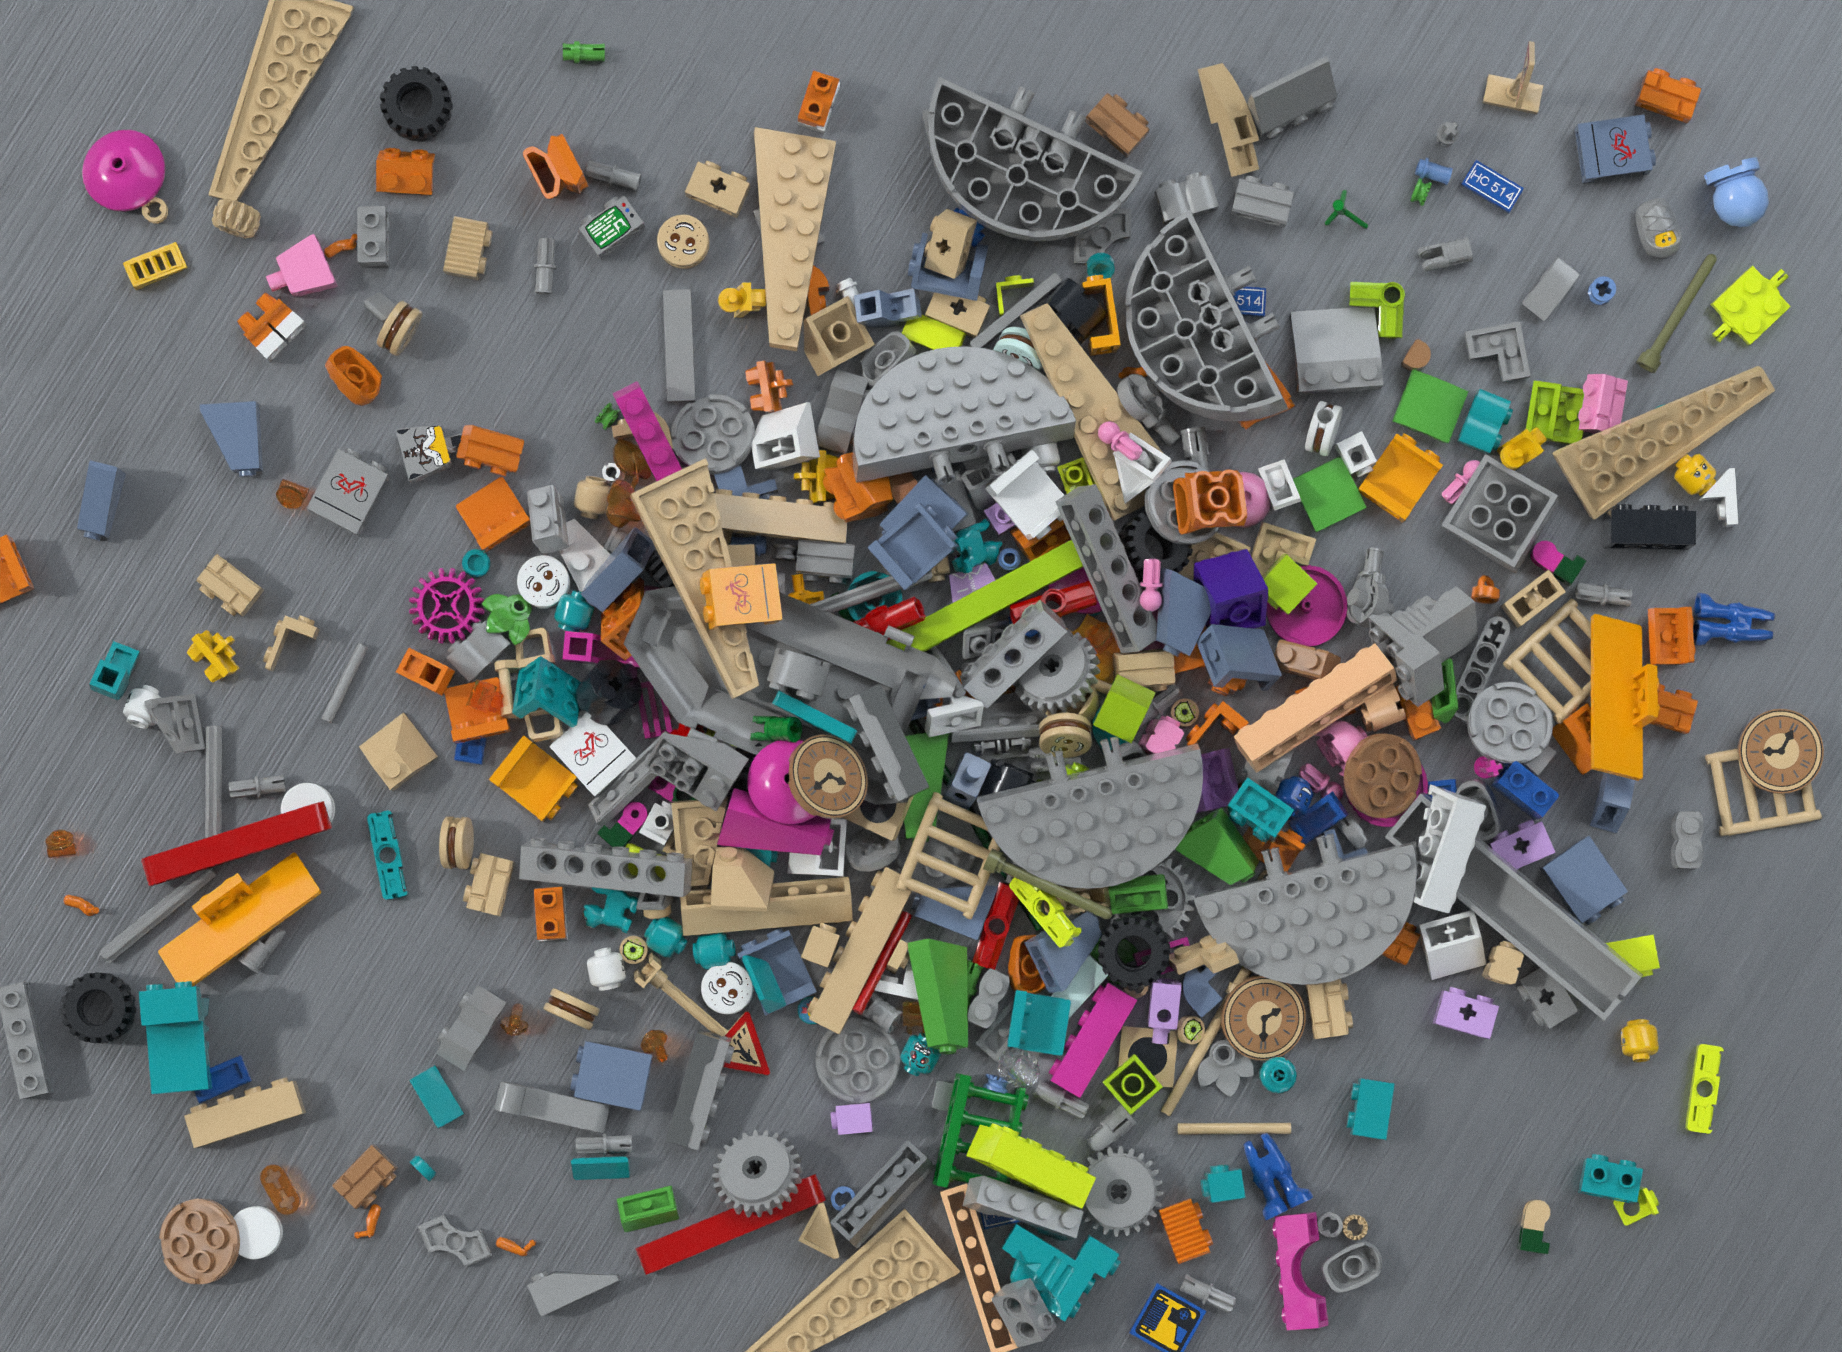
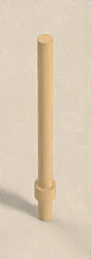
[1161,966,1252,1116]

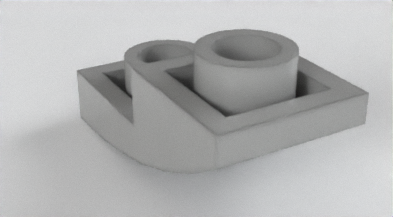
[1522,257,1580,321]
[962,615,1009,659]

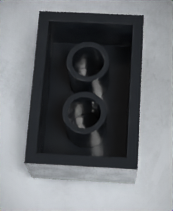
[1603,504,1696,550]

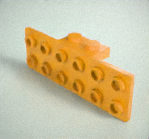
[1591,614,1660,781]
[158,852,321,987]

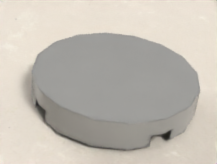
[845,828,901,872]

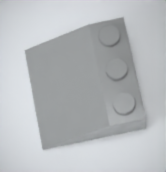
[1247,56,1337,139]
[1290,307,1383,396]
[1442,454,1560,574]

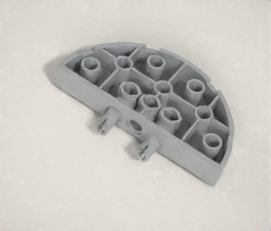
[928,77,1143,241]
[1125,210,1288,421]
[852,346,1076,485]
[977,737,1203,889]
[1193,833,1419,985]

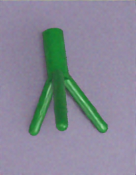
[1325,190,1368,229]

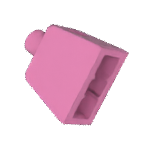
[266,234,338,297]

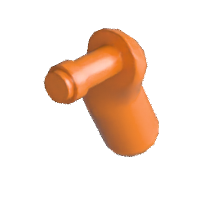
[324,234,357,258]
[1118,367,1147,379]
[63,895,99,916]
[354,1204,381,1239]
[496,1237,536,1256]

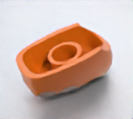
[325,346,382,406]
[1008,935,1046,994]

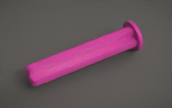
[1474,756,1503,778]

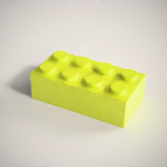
[966,1123,1096,1209]

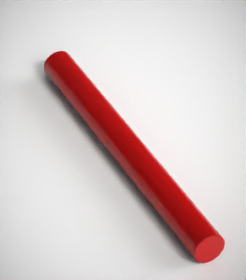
[852,911,912,1015]

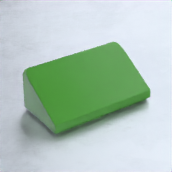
[1431,658,1458,723]
[1108,874,1168,914]
[617,1185,679,1232]

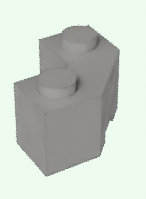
[816,369,869,454]
[436,985,507,1071]

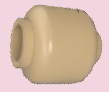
[574,476,613,519]

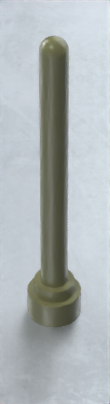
[1636,254,1717,373]
[983,848,1112,919]

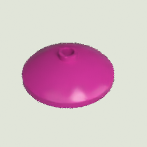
[82,130,166,212]
[747,740,817,825]

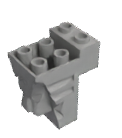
[1368,586,1478,707]

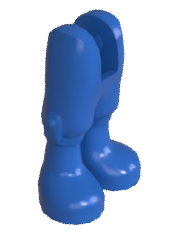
[1693,593,1775,646]
[1243,1133,1314,1221]

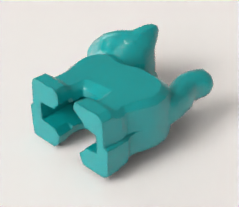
[950,519,1003,573]
[583,887,638,933]

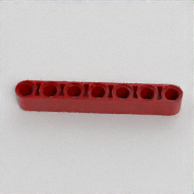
[141,801,332,887]
[635,1174,826,1275]

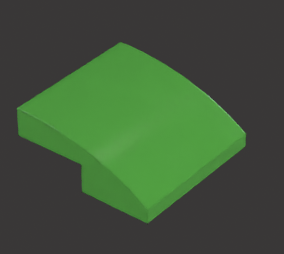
[1392,370,1469,443]
[1293,456,1367,532]

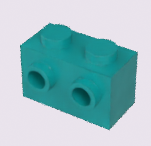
[1346,1078,1395,1140]
[1578,1154,1643,1204]
[1200,1164,1245,1203]

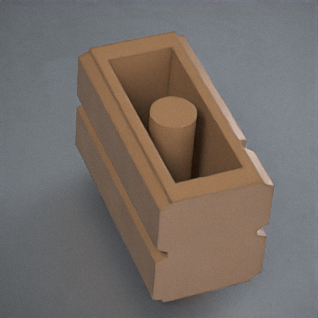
[1085,93,1150,158]
[1274,639,1341,680]
[332,1144,398,1209]

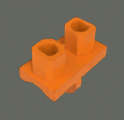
[745,360,793,413]

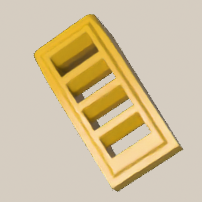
[123,242,188,290]

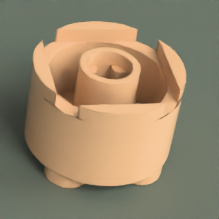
[1356,684,1406,732]

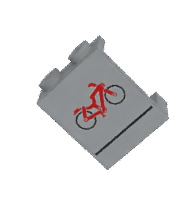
[307,448,391,537]

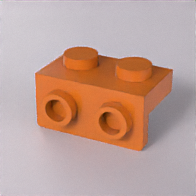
[376,148,435,195]
[1648,607,1696,665]

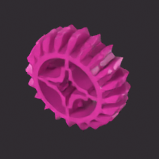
[409,568,485,644]

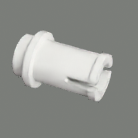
[836,278,859,307]
[602,463,625,486]

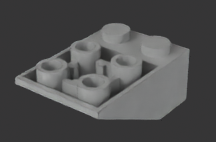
[644,733,749,811]

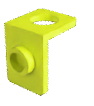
[996,275,1034,318]
[1613,1187,1659,1226]

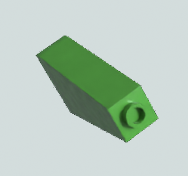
[903,733,949,844]
[908,938,968,1055]

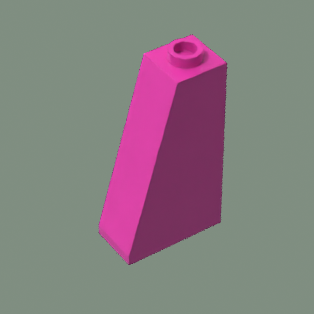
[717,788,834,855]

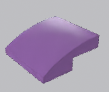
[1196,748,1239,813]

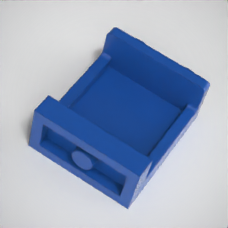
[1490,761,1559,820]

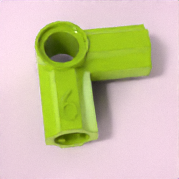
[1349,282,1405,339]

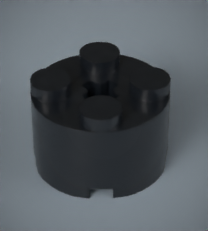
[1042,278,1107,345]
[576,660,642,725]
[980,758,1044,796]

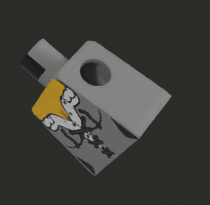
[396,425,462,484]

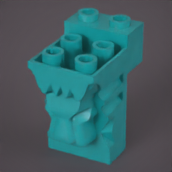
[139,981,212,1094]
[1001,1223,1121,1321]

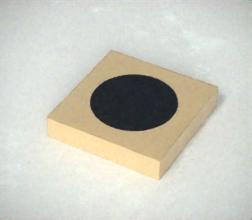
[843,796,914,841]
[1118,1026,1178,1088]

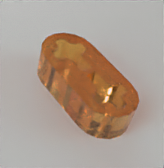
[260,1164,301,1215]

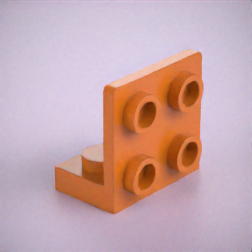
[456,477,530,553]
[0,534,35,604]
[601,577,644,661]
[444,677,511,744]
[1186,701,1249,746]
[1552,703,1592,775]
[1242,827,1306,872]

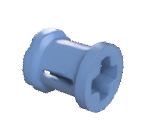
[1587,276,1616,305]

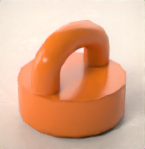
[1471,575,1500,604]

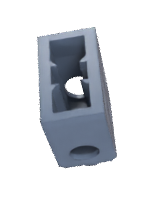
[942,752,991,810]

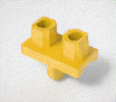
[718,282,766,318]
[1497,427,1547,471]
[793,450,839,504]
[187,630,240,682]

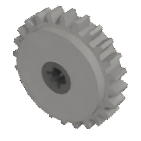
[1013,629,1100,715]
[712,1130,803,1217]
[1078,1146,1164,1237]

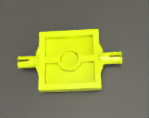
[1710,266,1791,345]

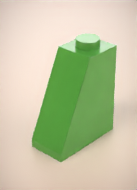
[1175,807,1259,885]

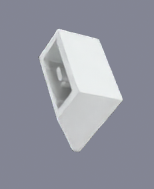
[751,402,820,470]
[787,819,847,877]
[1416,910,1486,980]

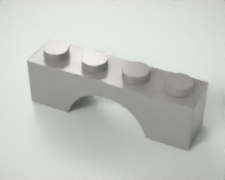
[963,1175,1083,1241]

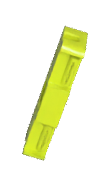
[1009,877,1082,948]
[1685,1044,1724,1134]

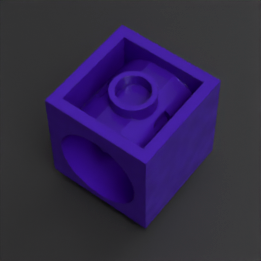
[1193,549,1268,629]

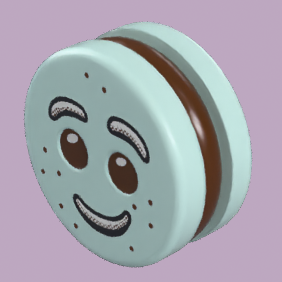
[993,327,1043,372]

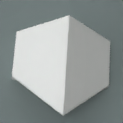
[1113,433,1172,503]

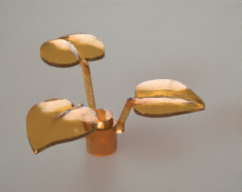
[606,439,652,528]

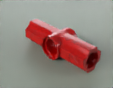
[1009,581,1097,624]
[853,596,926,641]
[972,882,1020,970]

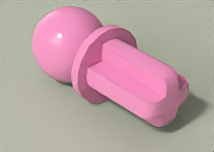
[1098,421,1143,461]
[1442,460,1480,505]
[1140,558,1163,611]
[1299,763,1343,801]

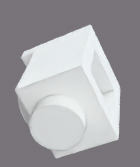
[1334,431,1377,478]
[639,801,674,846]

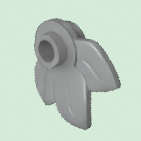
[1198,1040,1254,1096]

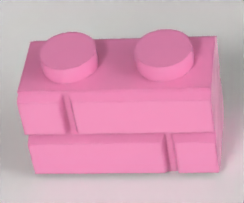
[1578,374,1628,434]
[1138,715,1184,755]

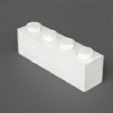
[1413,784,1486,913]

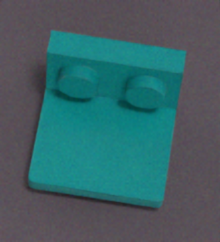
[512,656,581,728]
[1227,777,1294,843]
[1007,990,1071,1056]

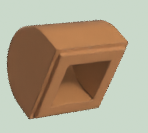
[1401,339,1431,372]

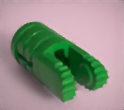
[750,716,802,742]

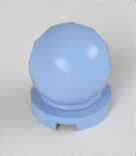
[1704,157,1769,228]

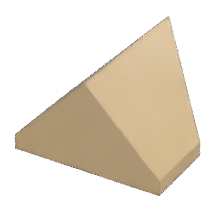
[798,1202,840,1259]

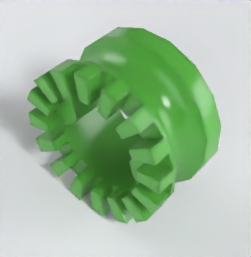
[1410,178,1432,206]
[594,402,621,431]

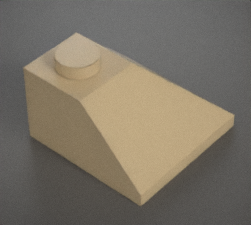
[803,296,875,376]
[359,712,438,791]
[711,847,774,912]

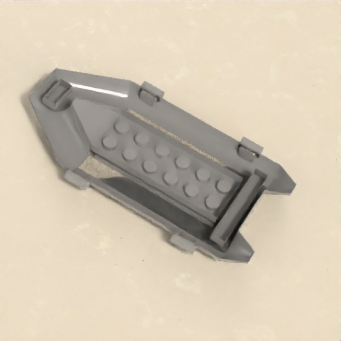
[624,579,958,805]

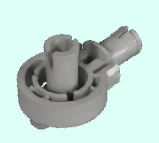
[1117,374,1181,446]
[1347,547,1395,628]

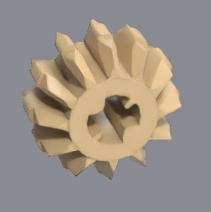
[212,198,261,239]

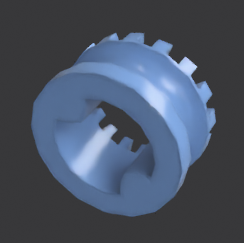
[983,1073,1011,1093]
[831,1186,855,1211]

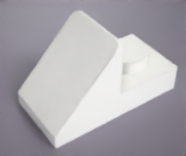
[1258,459,1301,511]
[1699,468,1738,527]
[925,692,984,737]
[874,963,918,1000]

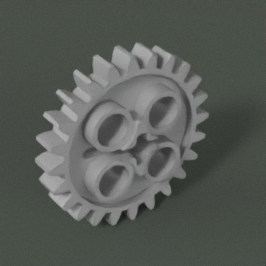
[1109,858,1195,944]

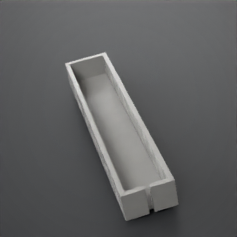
[1385,792,1643,1021]

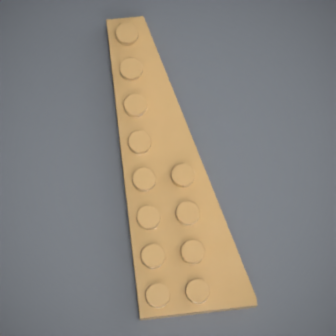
[208,0,354,201]
[754,127,836,351]
[1020,303,1164,520]
[1552,366,1775,520]
[630,458,759,699]
[745,1208,960,1352]

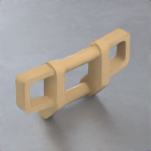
[494,628,563,742]

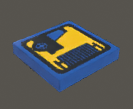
[1129,1283,1206,1352]

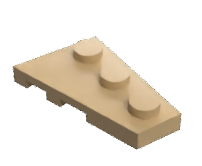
[671,797,729,886]

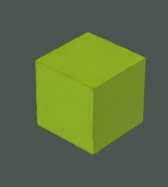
[1262,553,1317,614]
[1093,674,1156,744]
[1102,1054,1163,1115]

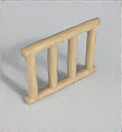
[1503,598,1591,724]
[1705,749,1822,837]
[896,792,1000,920]

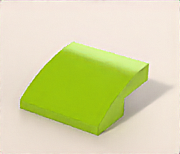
[1526,380,1584,445]

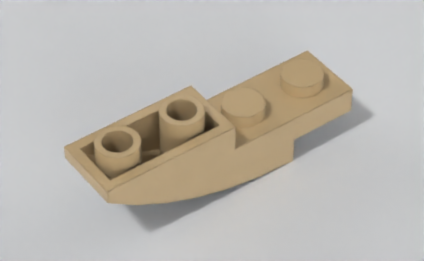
[1198,63,1259,177]

